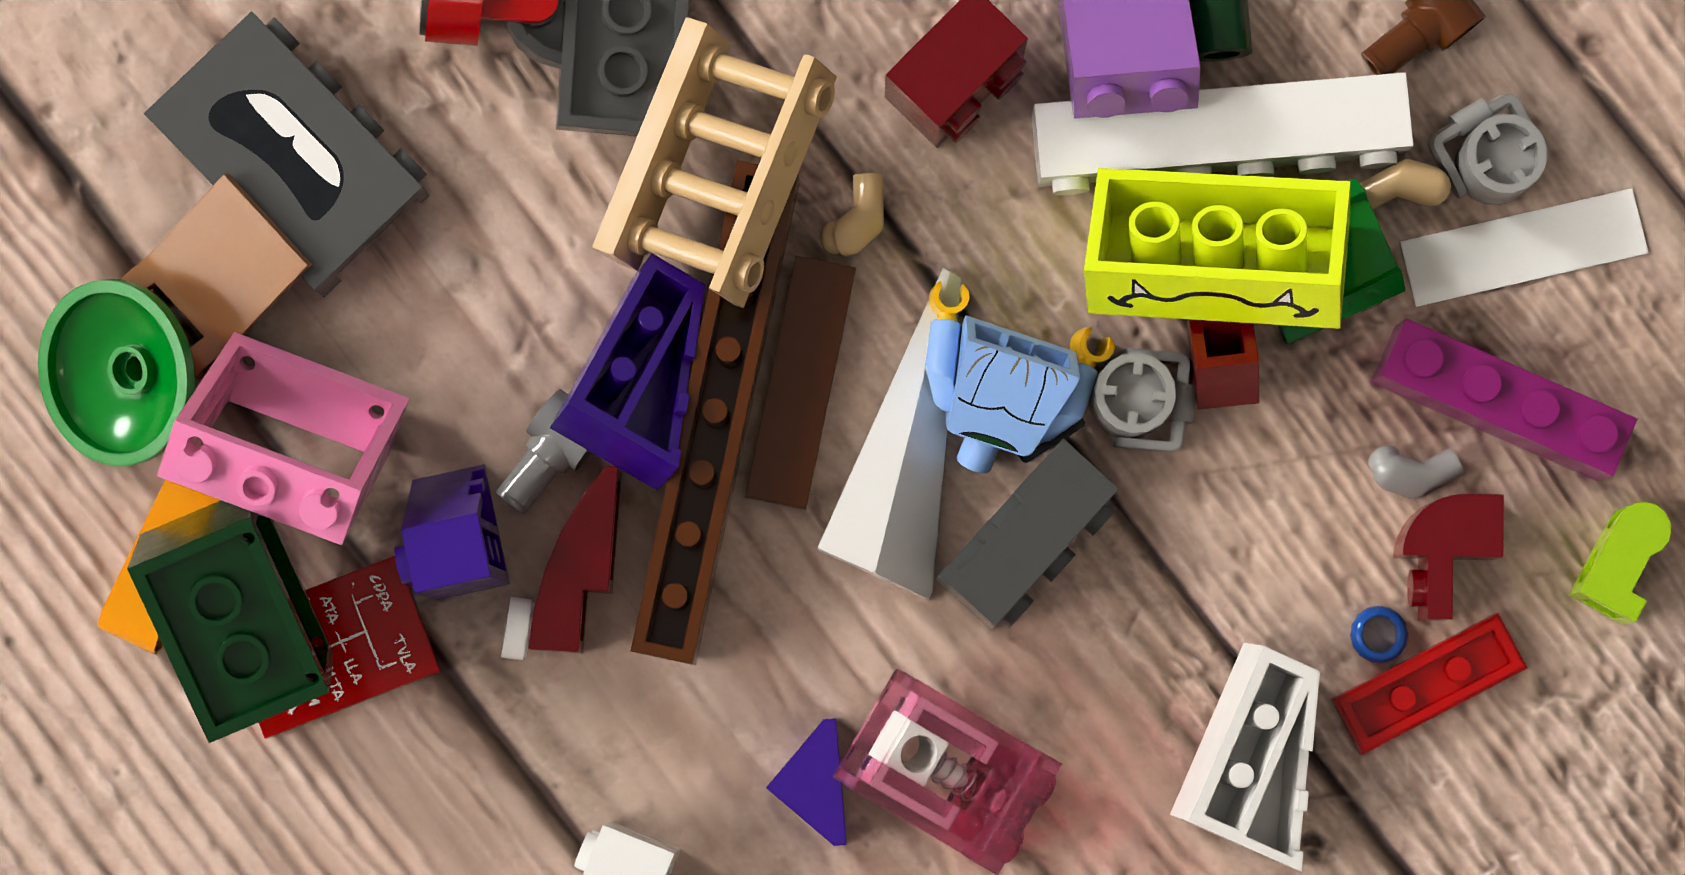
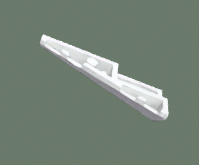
[817,268,961,600]

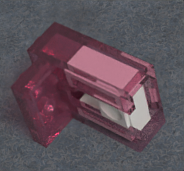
[833,668,1062,875]

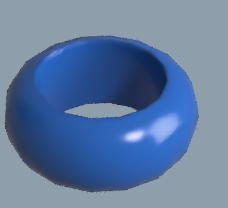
[1350,606,1408,664]

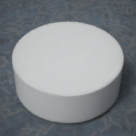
[501,596,535,661]

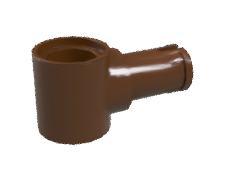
[1361,0,1486,75]

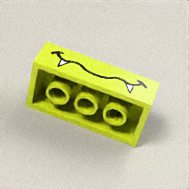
[1084,168,1350,329]

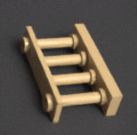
[592,17,837,308]

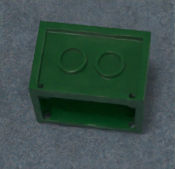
[127,500,334,743]

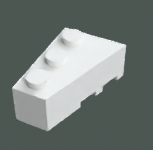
[1170,643,1320,872]

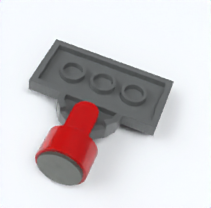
[419,0,689,136]

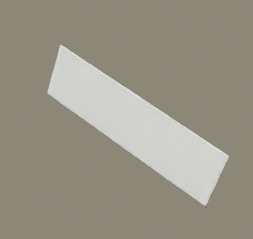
[1400,188,1649,307]

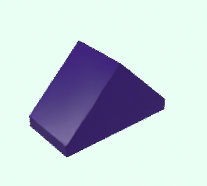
[766,718,847,846]

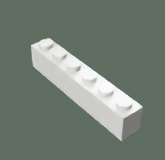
[1031,72,1413,195]

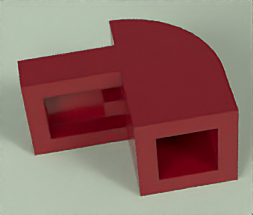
[1393,494,1504,621]

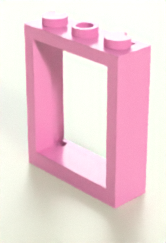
[157,332,410,545]

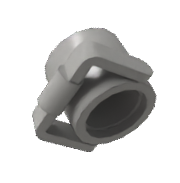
[1428,94,1547,205]
[1089,348,1196,453]

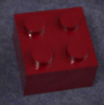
[885,0,1028,148]

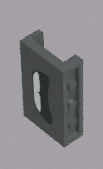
[144,11,429,297]

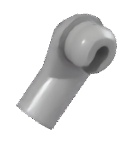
[1368,445,1464,499]

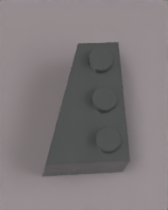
[936,439,1119,630]

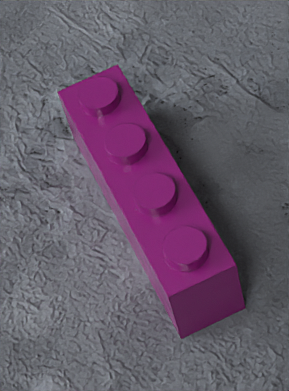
[1370,318,1638,481]

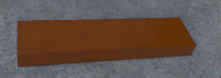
[745,255,856,510]

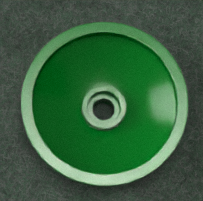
[38,279,195,466]

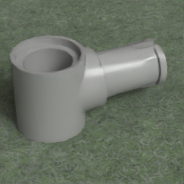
[496,389,592,514]

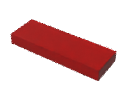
[1331,613,1528,755]

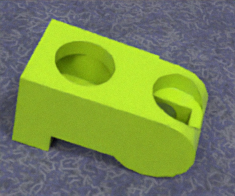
[1568,502,1672,625]

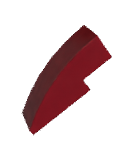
[528,466,622,654]

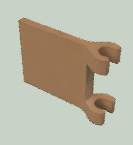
[120,173,312,380]

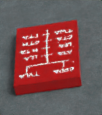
[258,556,442,739]

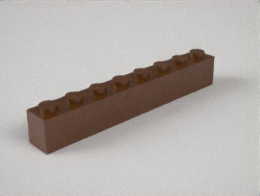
[630,160,800,666]

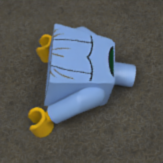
[925,281,1115,473]

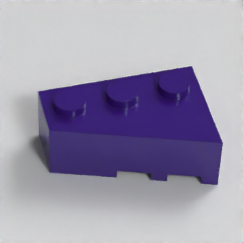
[550,253,705,491]
[394,464,510,600]

